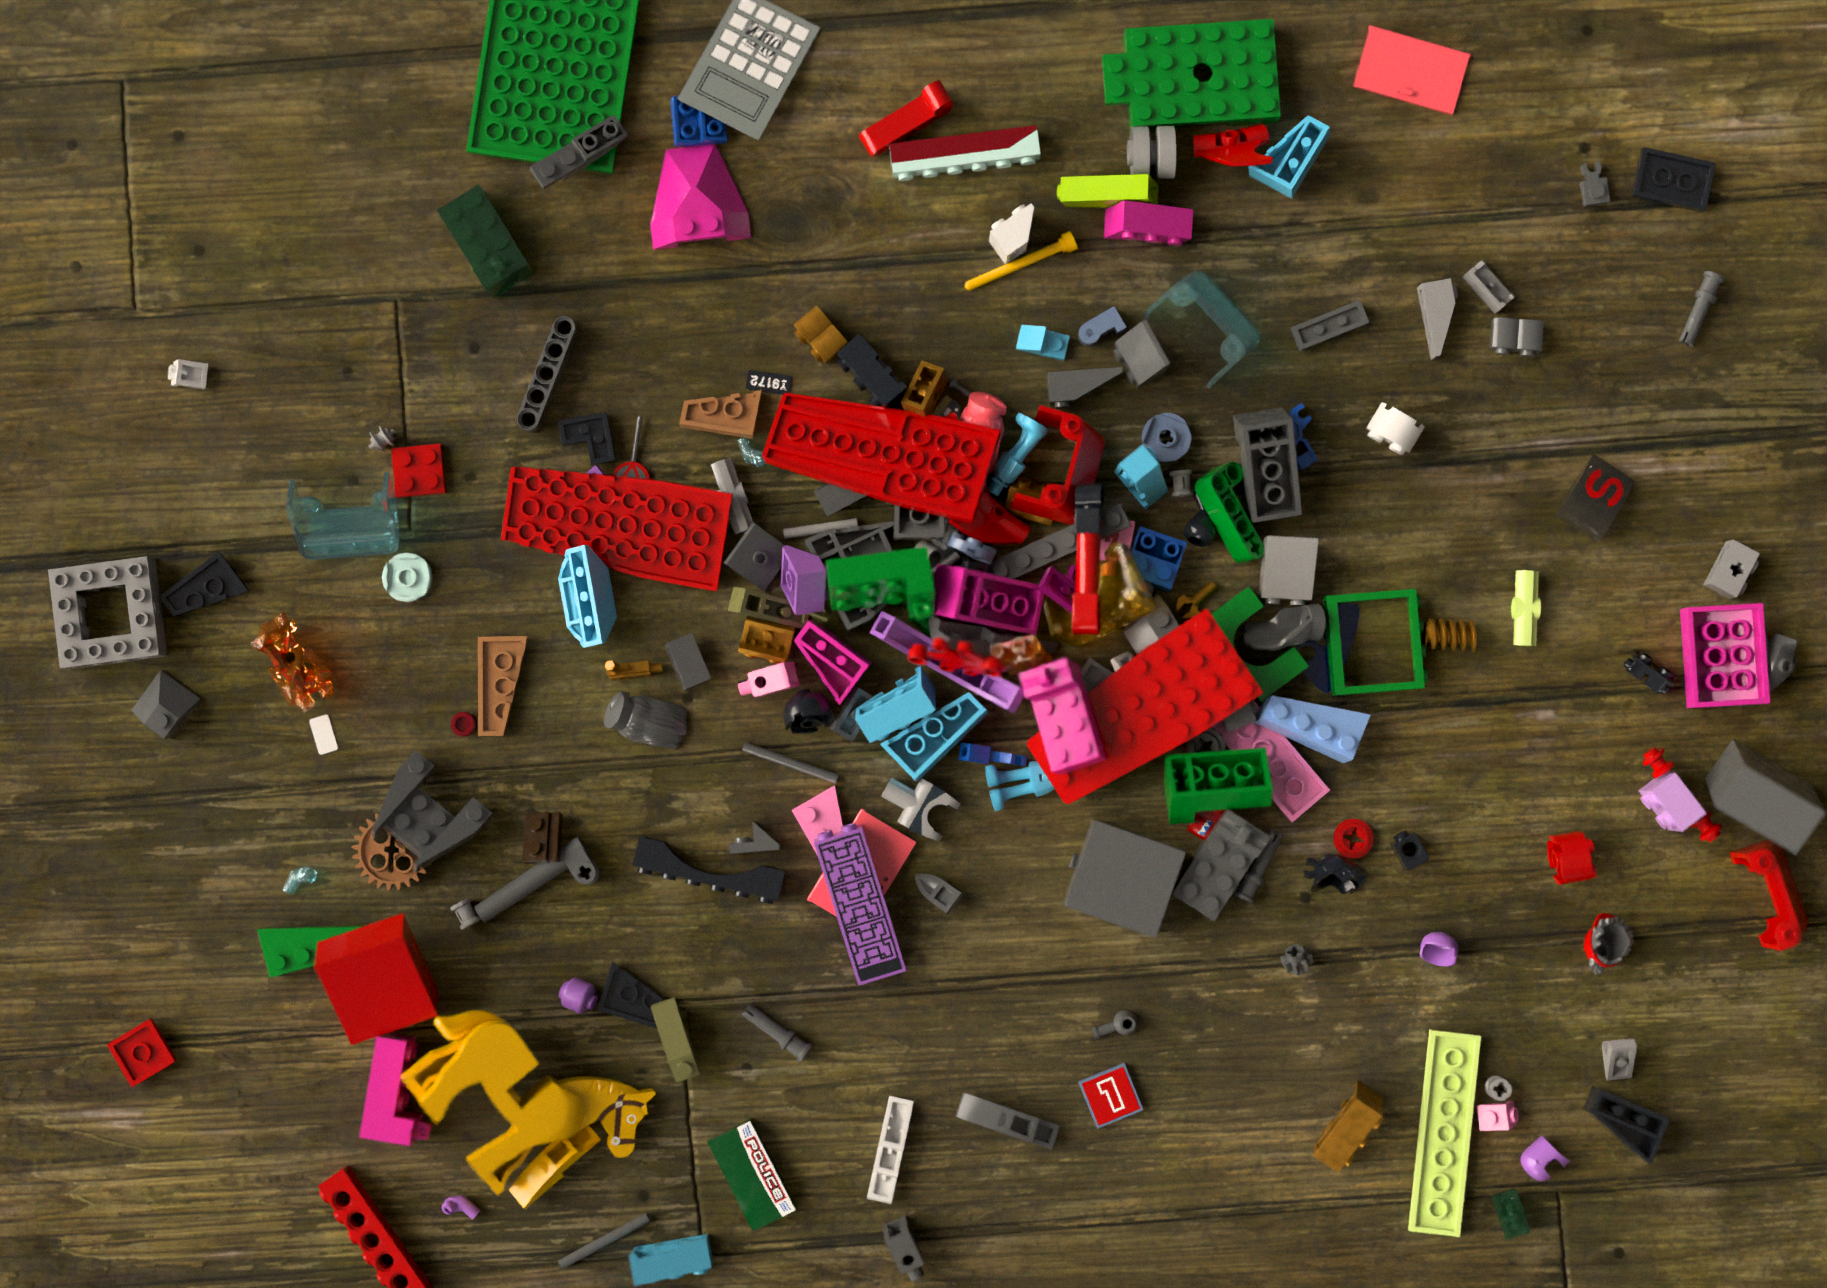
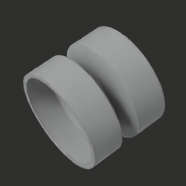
[1127,126,1176,179]

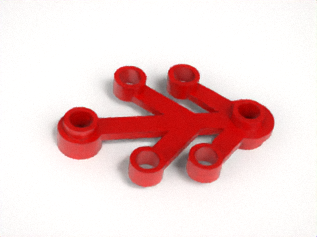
[907,638,1005,677]

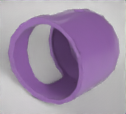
[1520,1136,1571,1181]

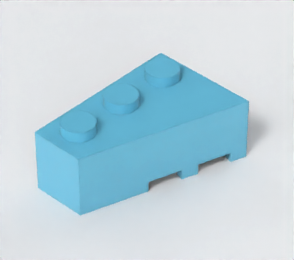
[1114,445,1168,510]
[855,666,936,743]
[629,1234,713,1286]

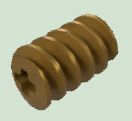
[1422,618,1477,652]

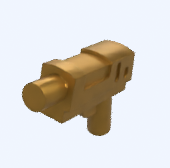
[605,660,663,681]

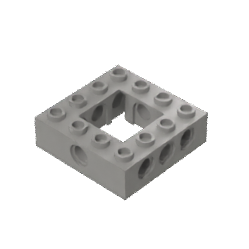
[48,556,167,669]

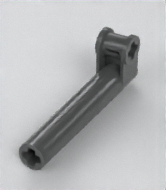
[474,836,600,923]

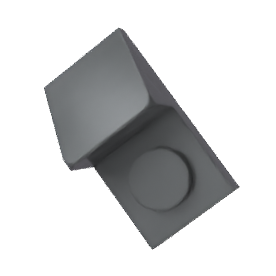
[729,821,781,854]

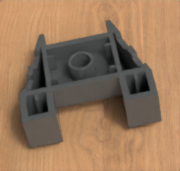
[804,521,894,632]
[372,750,492,872]

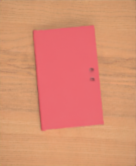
[1353,25,1471,115]
[807,809,916,917]

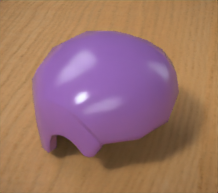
[1420,932,1458,967]

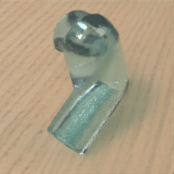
[737,438,767,467]

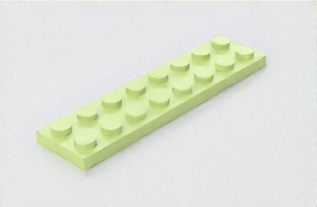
[1408,1029,1481,1237]

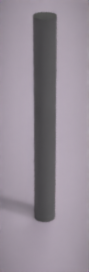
[742,742,839,784]
[558,1212,651,1269]

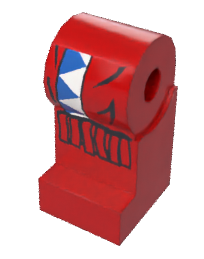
[1186,810,1225,841]

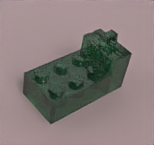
[437,184,535,299]

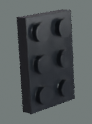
[1631,147,1716,212]

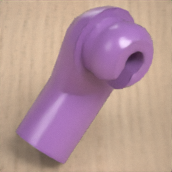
[442,1195,481,1220]

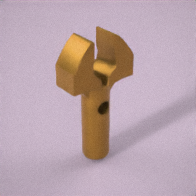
[1175,581,1217,619]

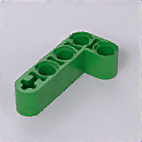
[1195,461,1264,564]

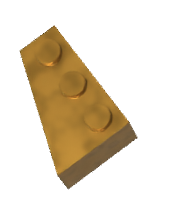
[1313,1080,1383,1173]

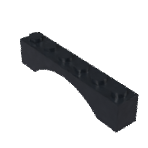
[632,836,786,904]

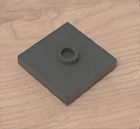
[724,522,785,591]

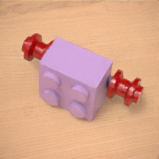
[1638,747,1722,842]

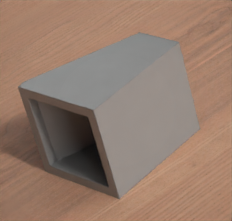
[1259,536,1318,606]

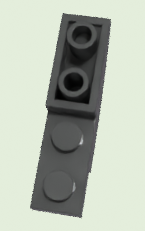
[530,115,628,190]
[955,1092,1060,1150]

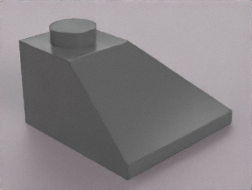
[132,670,201,739]

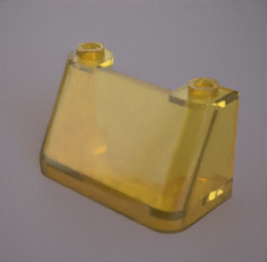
[1038,542,1155,647]

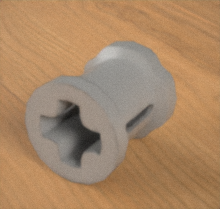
[1169,470,1194,497]
[450,898,481,930]
[1484,1076,1512,1101]

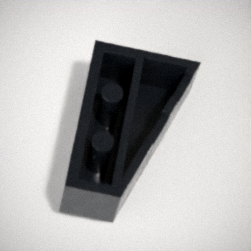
[837,334,907,409]
[1583,1086,1670,1165]

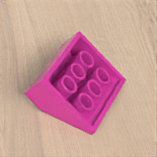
[1680,603,1770,708]

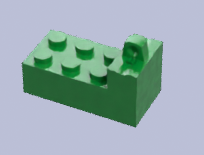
[826,547,934,620]
[1163,748,1273,825]

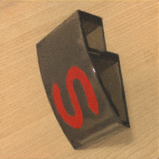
[1555,454,1635,542]

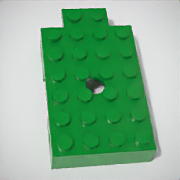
[1102,19,1281,132]

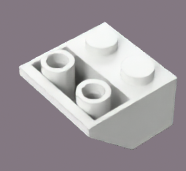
[989,203,1034,264]

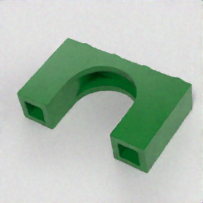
[1212,587,1309,703]

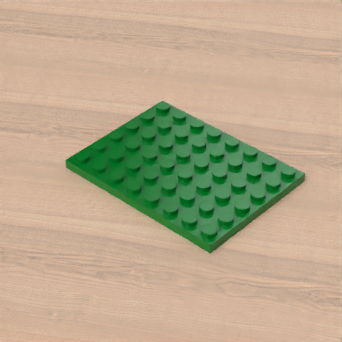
[466,0,640,174]

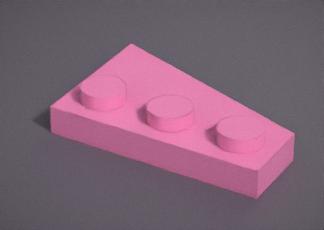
[792,785,843,856]

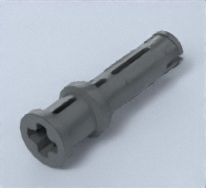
[1678,271,1726,347]
[1233,829,1284,905]
[741,1003,813,1063]

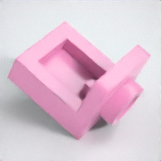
[1477,1101,1519,1131]

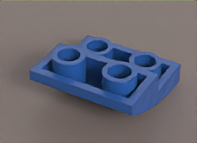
[671,96,727,146]

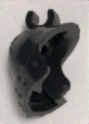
[1304,853,1369,894]

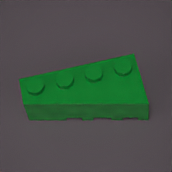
[257,925,366,978]

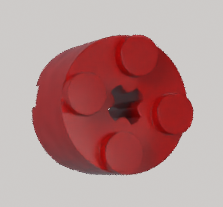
[1547,831,1597,885]

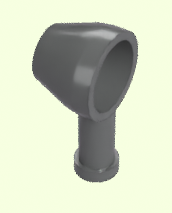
[1091,1010,1138,1039]

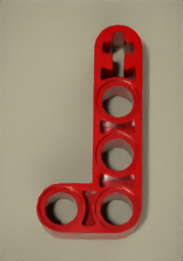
[859,80,953,157]

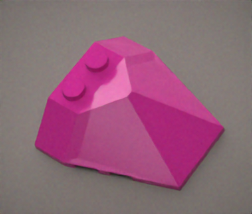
[651,144,751,250]

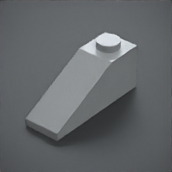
[1417,278,1458,360]

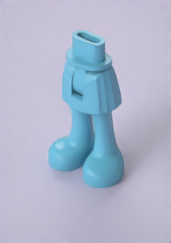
[988,412,1049,496]
[985,761,1055,811]

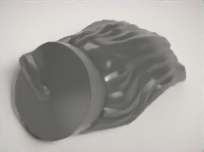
[1243,604,1326,651]
[603,691,687,749]

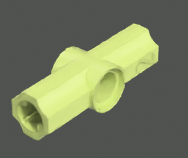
[1511,570,1541,646]

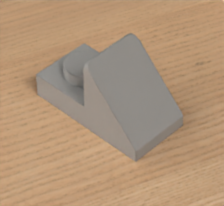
[1602,1039,1637,1081]

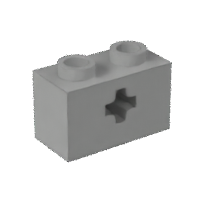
[1703,540,1760,599]

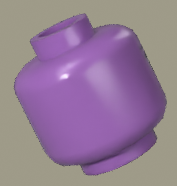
[559,977,598,1014]

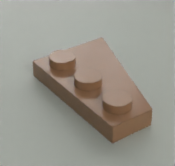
[679,390,762,439]

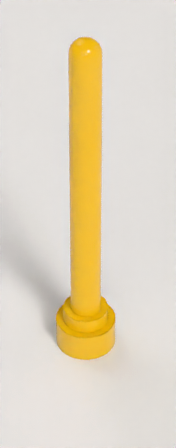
[965,231,1078,290]

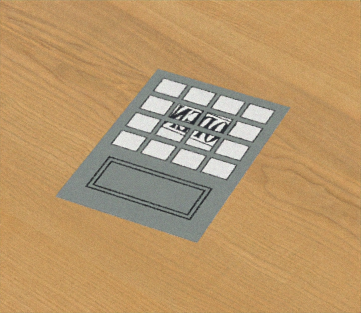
[677,0,820,140]

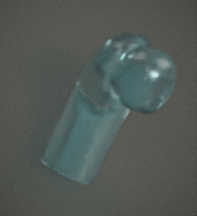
[282,866,317,895]

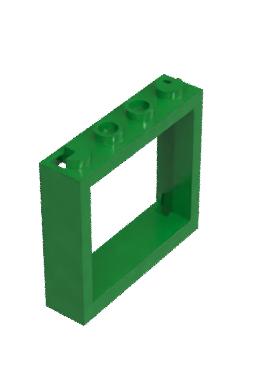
[1323,589,1428,696]

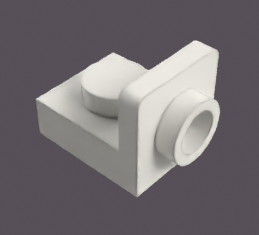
[168,359,208,389]

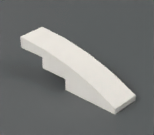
[867,1096,914,1204]

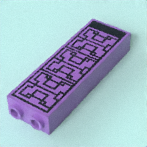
[814,823,906,986]

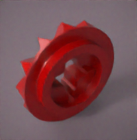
[1333,819,1373,858]

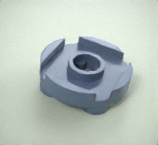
[1141,413,1191,463]
[946,531,997,564]

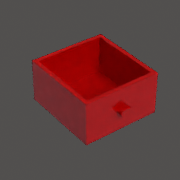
[315,913,438,1045]

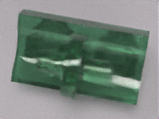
[1491,1188,1531,1240]

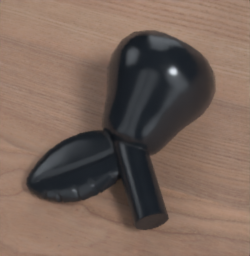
[1184,491,1216,547]

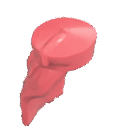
[959,392,1007,474]

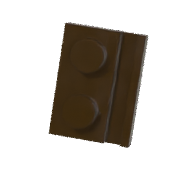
[522,811,563,864]

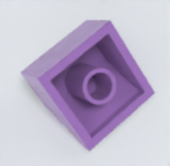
[781,546,828,615]

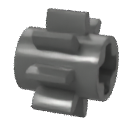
[1280,944,1314,975]

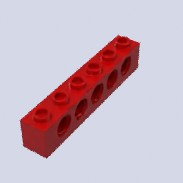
[318,1165,433,1288]

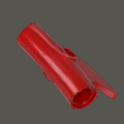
[1193,123,1273,166]
[948,489,1030,545]

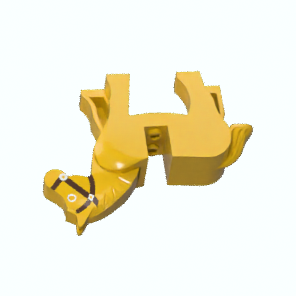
[400,1011,656,1195]

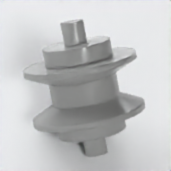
[369,426,396,453]

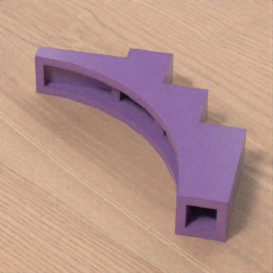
[870,611,1025,713]

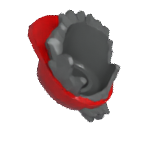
[1584,913,1634,975]

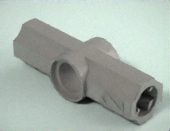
[711,458,754,535]

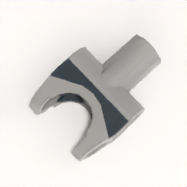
[881,777,961,842]

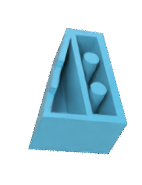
[1249,115,1330,199]

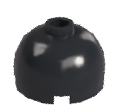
[783,689,834,734]

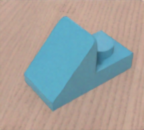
[1016,325,1070,361]

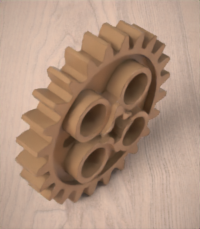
[352,813,432,891]

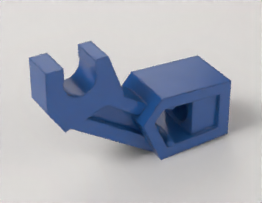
[1289,403,1318,471]
[958,743,1027,766]

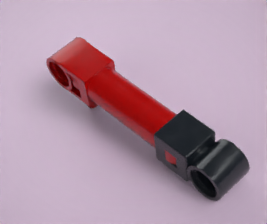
[1072,484,1104,635]

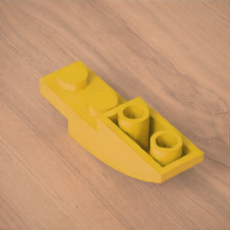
[509,1125,601,1209]

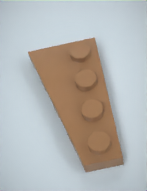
[478,636,529,736]

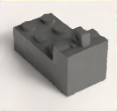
[1233,407,1302,523]
[1171,809,1271,921]

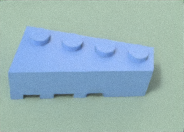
[1255,696,1370,763]

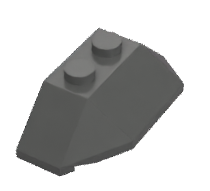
[1124,589,1179,654]

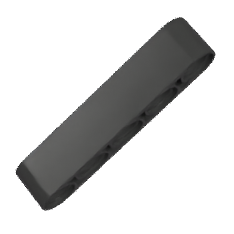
[517,316,578,433]

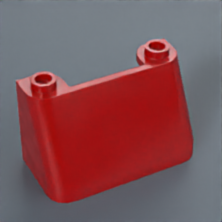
[1729,840,1809,951]

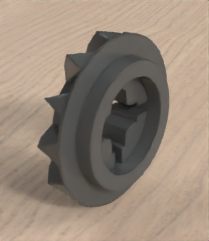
[1187,727,1227,753]

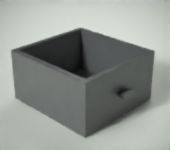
[1705,738,1826,854]
[1062,819,1186,938]

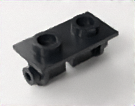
[1623,649,1675,695]

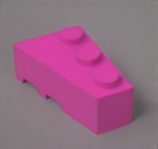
[1104,200,1193,246]
[794,618,872,705]

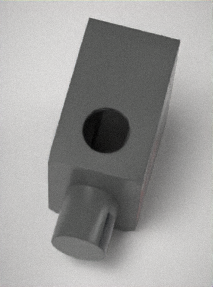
[882,1216,924,1281]

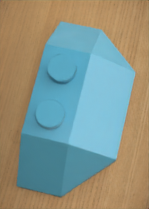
[558,545,617,648]

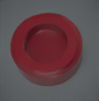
[450,712,477,737]

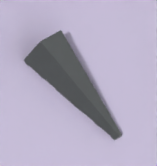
[928,614,1058,656]

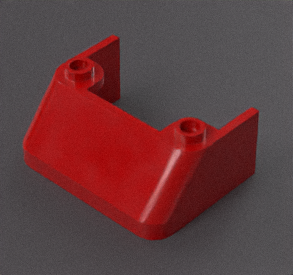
[1010,405,1105,525]

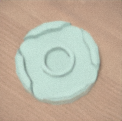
[382,552,433,602]

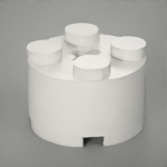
[1366,402,1425,455]

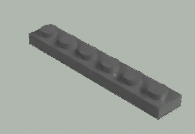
[988,503,1132,579]

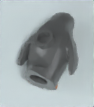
[1766,633,1799,694]

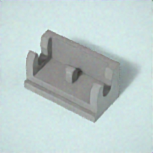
[1463,259,1516,314]

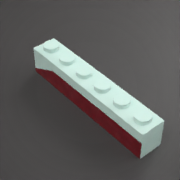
[889,125,1040,181]

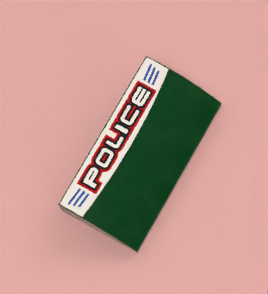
[707,1118,797,1231]

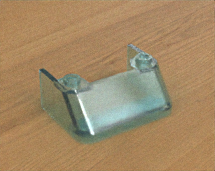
[1143,271,1260,389]
[286,472,399,560]

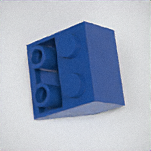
[1121,526,1187,593]

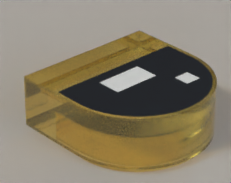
[932,395,961,420]

